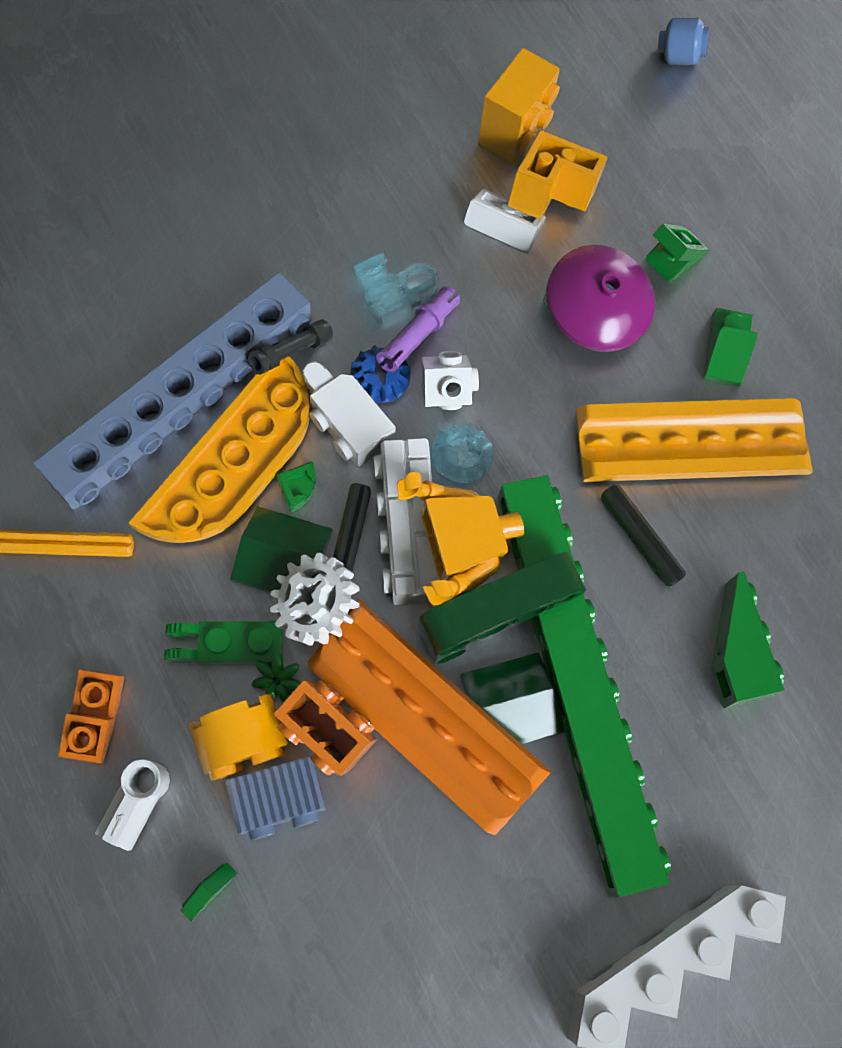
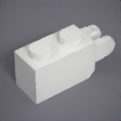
[302,361,396,468]

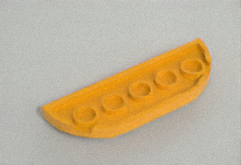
[129,356,310,543]

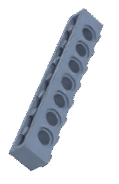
[33,272,312,510]

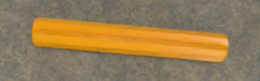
[0,529,134,557]

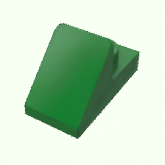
[646,223,709,282]
[703,308,757,386]

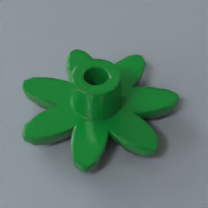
[251,653,301,703]

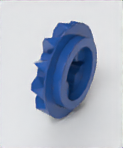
[350,344,411,403]

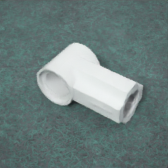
[95,759,170,851]

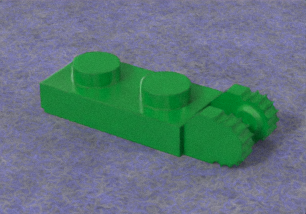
[164,621,283,666]

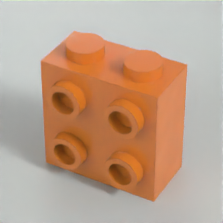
[273,680,378,776]

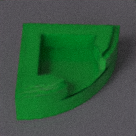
[276,461,316,513]
[180,863,238,921]

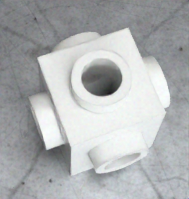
[422,351,479,410]

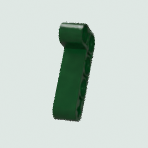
[418,552,587,665]

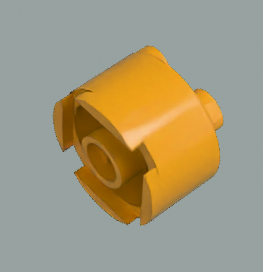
[188,694,288,781]

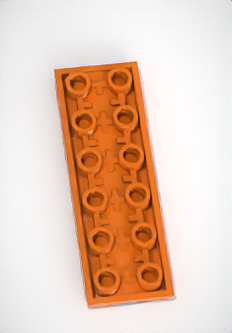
[307,599,551,835]

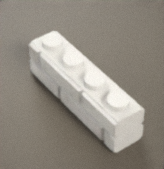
[373,438,439,605]

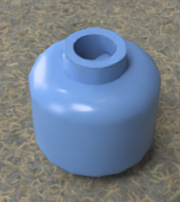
[658,18,709,66]

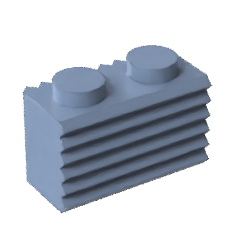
[226,756,326,841]

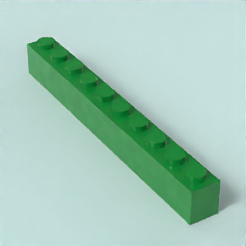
[497,475,671,897]

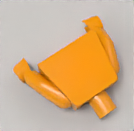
[397,472,524,606]

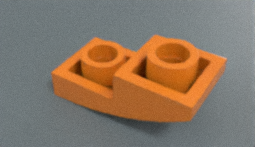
[58,669,125,764]

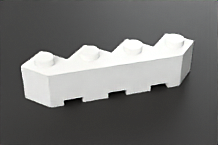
[567,886,786,1048]

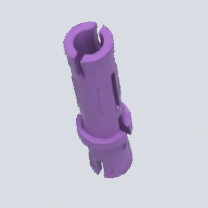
[376,286,460,373]

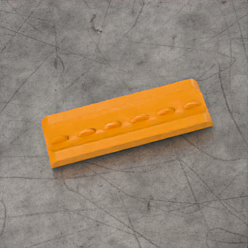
[575,398,813,482]

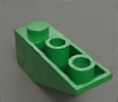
[711,571,785,708]

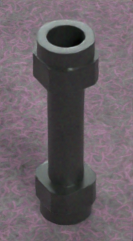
[248,319,333,375]

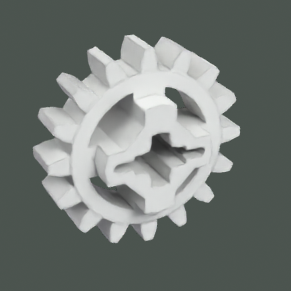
[270,553,360,646]

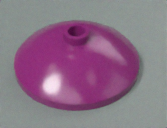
[546,245,655,352]

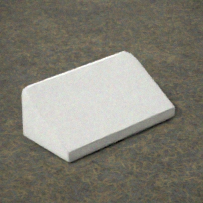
[464,188,546,252]

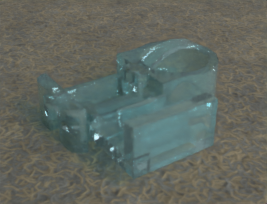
[353,252,439,325]

